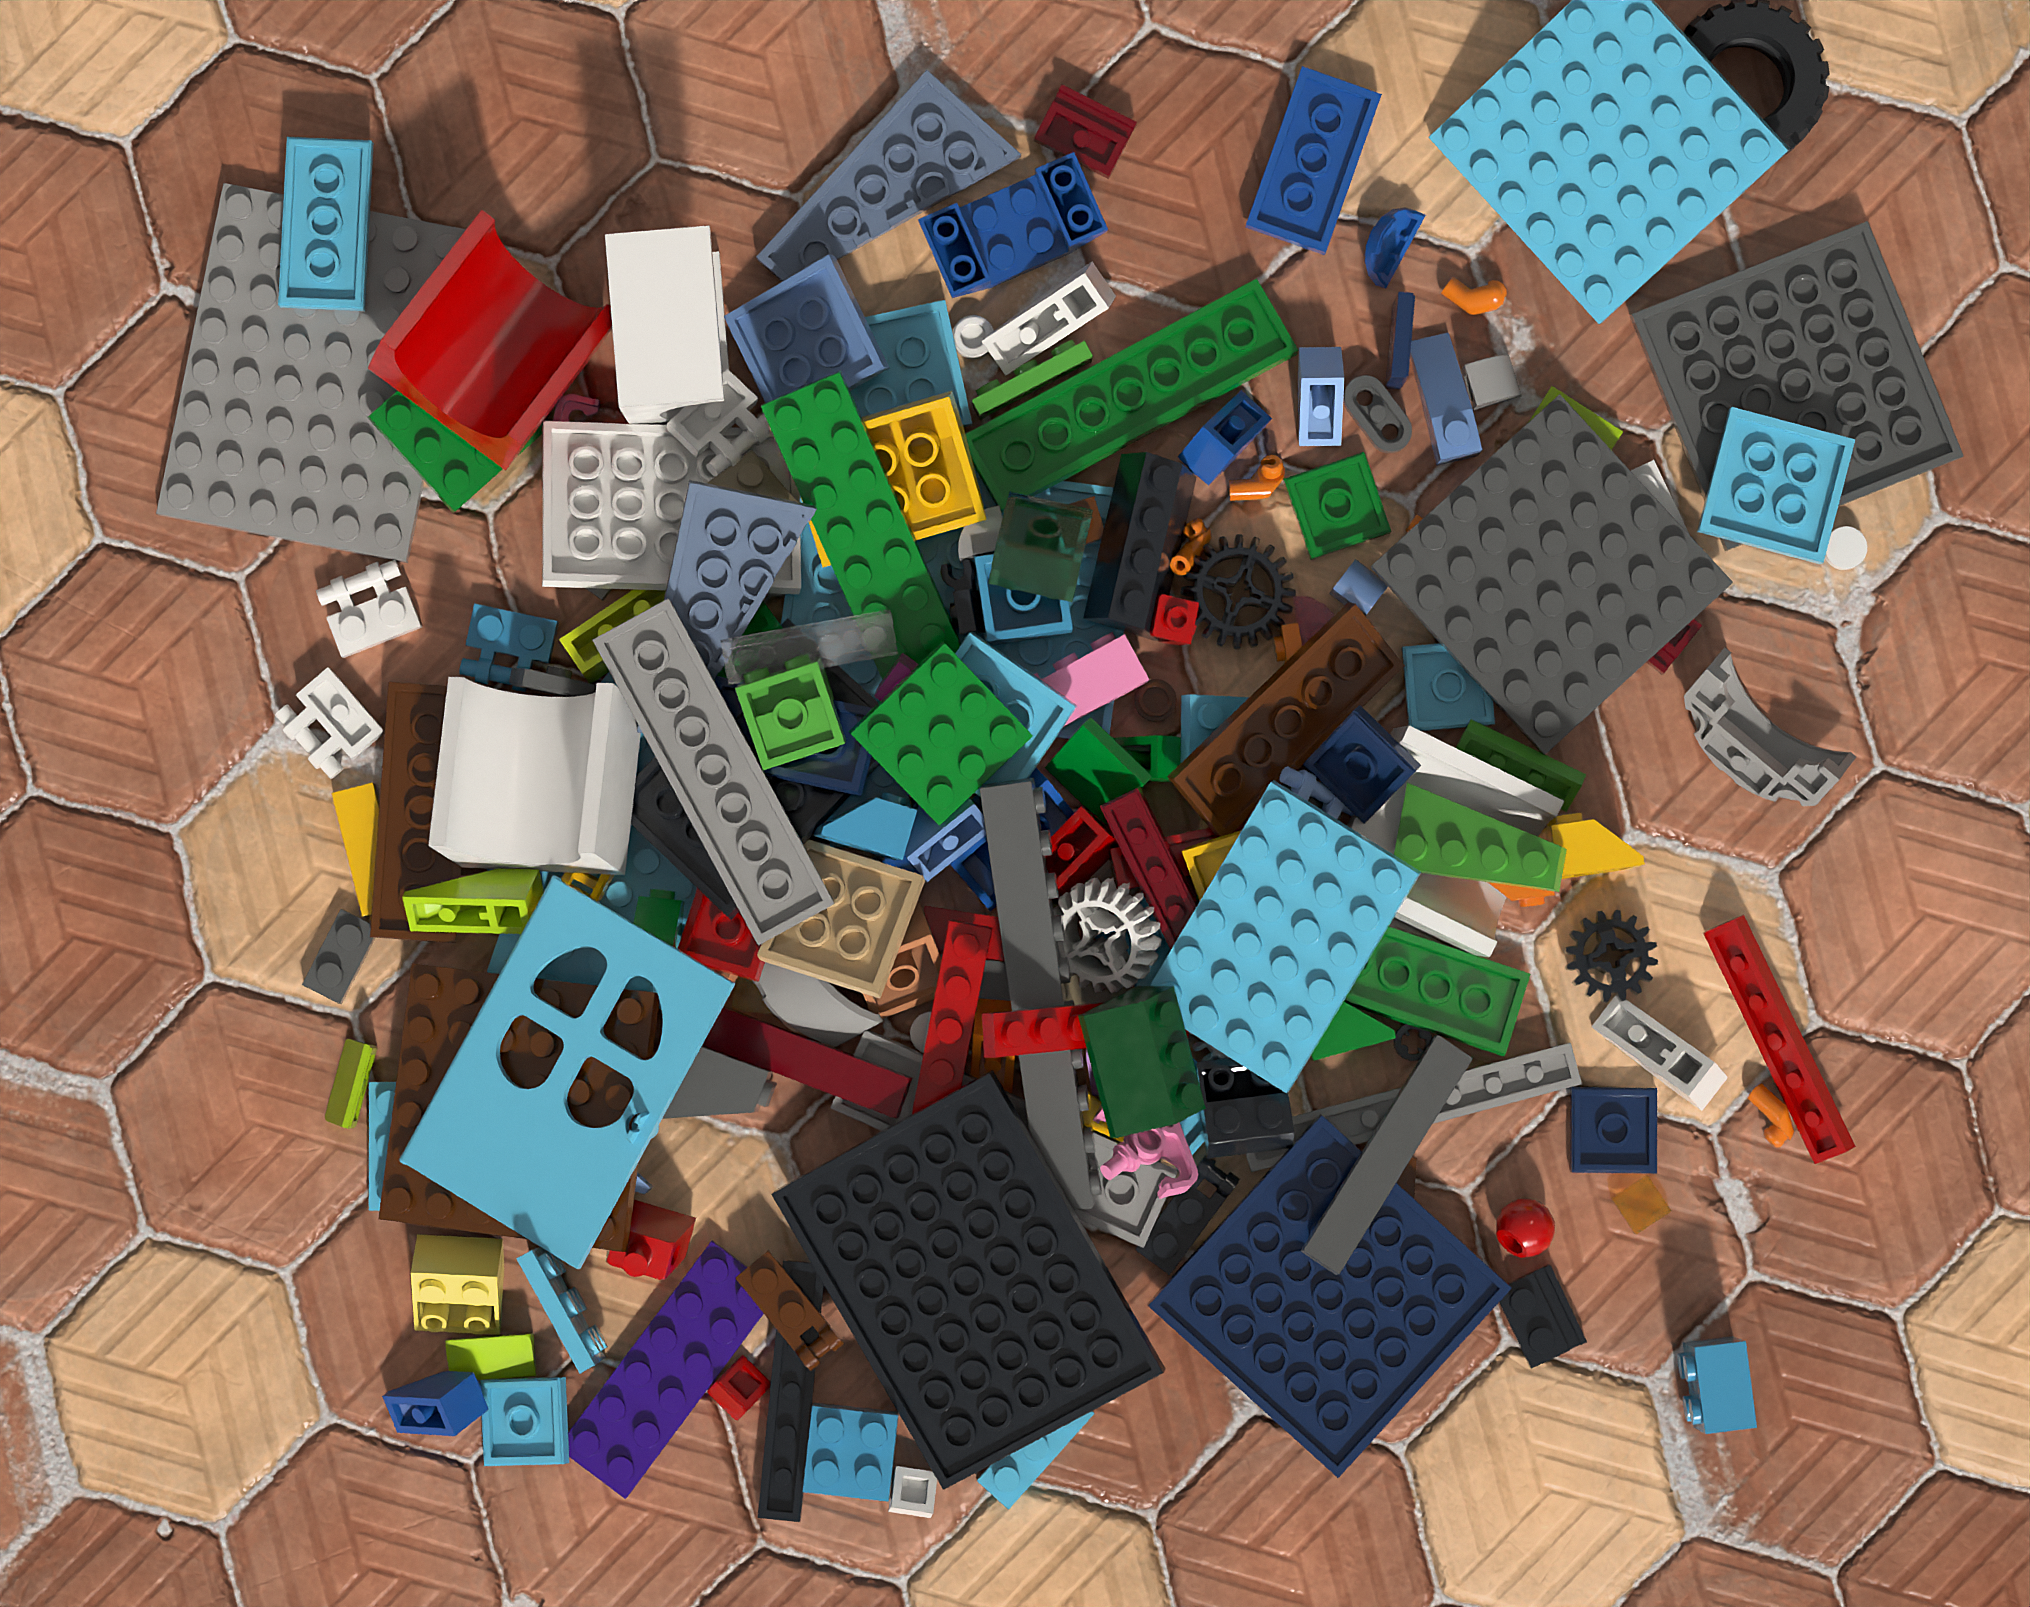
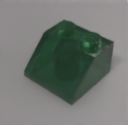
[988,491,1093,602]

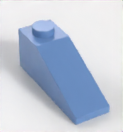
[1410,332,1482,466]

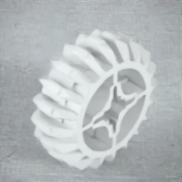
[1053,878,1163,993]

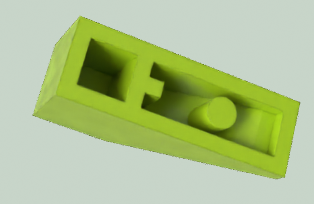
[402,868,544,934]

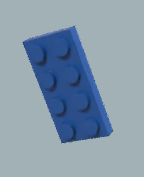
[1245,66,1382,255]

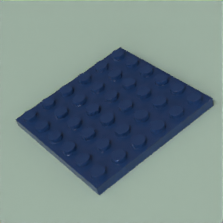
[1147,1114,1512,1478]

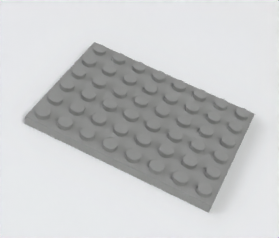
[156,183,466,563]

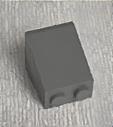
[662,1045,777,1119]

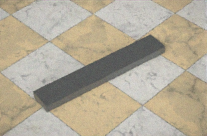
[1301,1035,1473,1275]

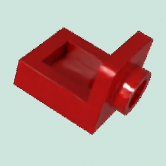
[1150,594,1199,645]

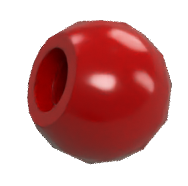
[1496,1198,1555,1258]

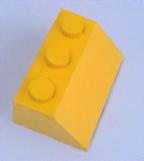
[1538,813,1645,879]

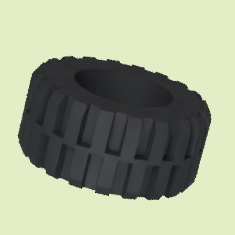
[1683,0,1830,158]

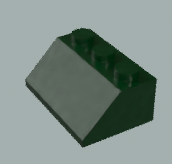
[1078,986,1206,1138]

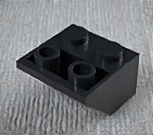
[1196,1058,1294,1159]

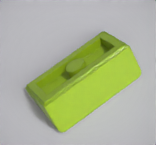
[325,1039,377,1129]
[445,1333,536,1380]

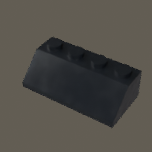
[1083,452,1197,641]

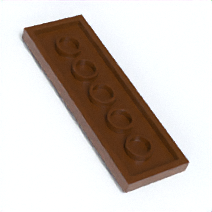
[1167,602,1405,838]
[370,682,461,943]

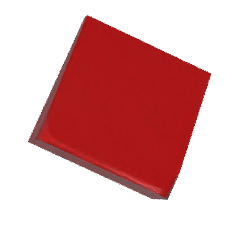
[707,1355,771,1420]

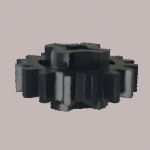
[1564,910,1658,1003]

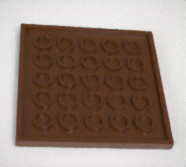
[378,963,659,1252]

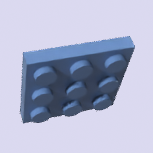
[724,255,889,403]

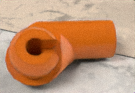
[1229,455,1285,501]

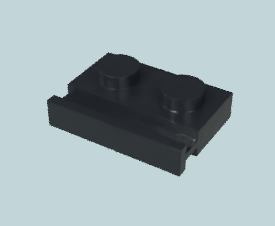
[1499,1264,1587,1369]

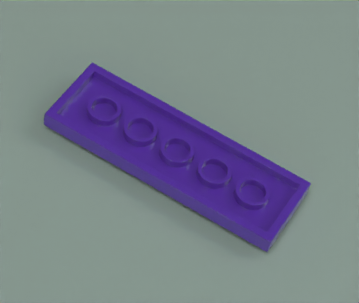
[568,1240,764,1499]

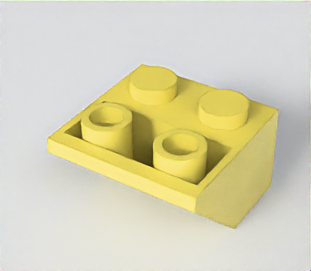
[411,1234,504,1335]

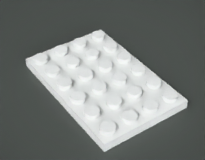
[542,421,801,594]

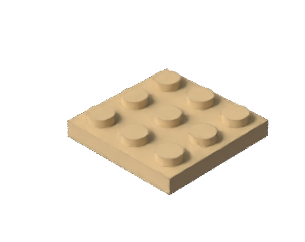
[757,839,925,999]

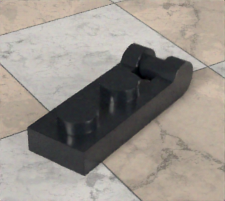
[1135,1154,1240,1275]

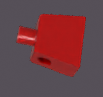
[606,1199,696,1280]

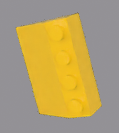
[801,391,987,567]

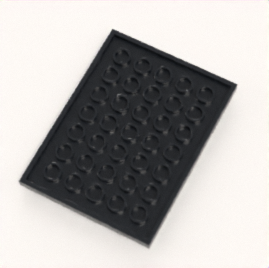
[771,1070,1166,1490]

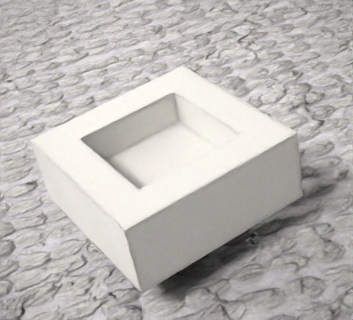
[888,1466,937,1518]

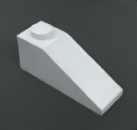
[982,262,1116,376]
[1591,995,1728,1111]

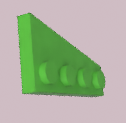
[1394,782,1567,892]

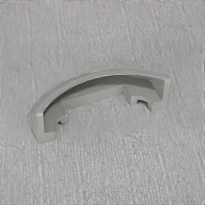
[1684,647,1856,806]
[753,962,883,1048]

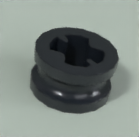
[1393,1024,1432,1061]

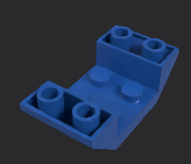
[918,152,1108,298]

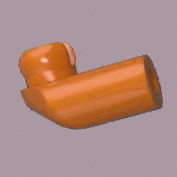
[1441,277,1507,315]
[1170,518,1212,575]
[1748,1083,1794,1148]

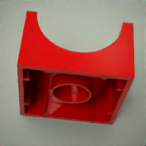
[368,210,612,471]

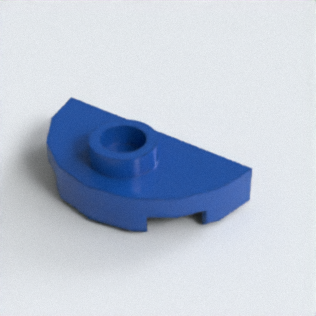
[1365,207,1426,289]

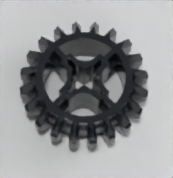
[1180,534,1296,650]

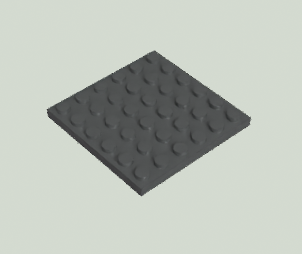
[1630,221,1964,551]
[1370,394,1733,755]

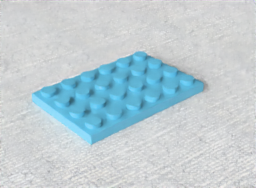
[1150,781,1421,1093]

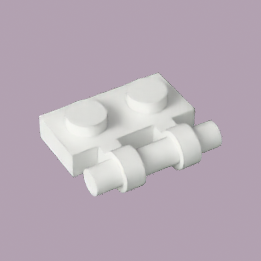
[666,369,771,477]
[316,560,422,658]
[275,667,385,779]

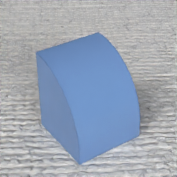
[1329,559,1388,616]

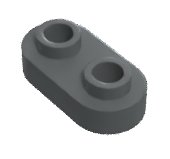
[1343,375,1412,454]

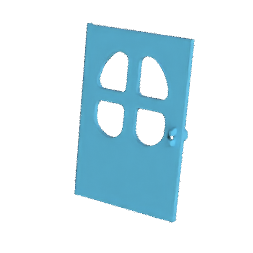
[399,876,736,1269]

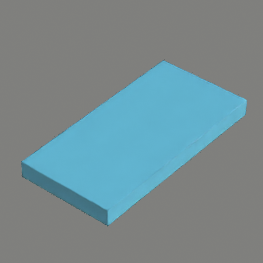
[278,137,374,311]

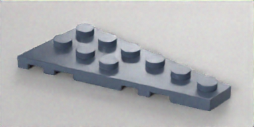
[756,70,1021,282]
[637,480,817,733]

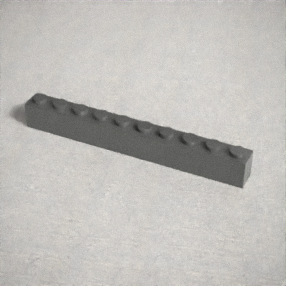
[980,777,1102,1210]

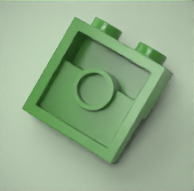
[735,653,847,770]

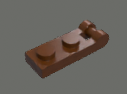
[735,1250,844,1371]

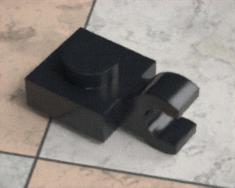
[940,560,986,635]

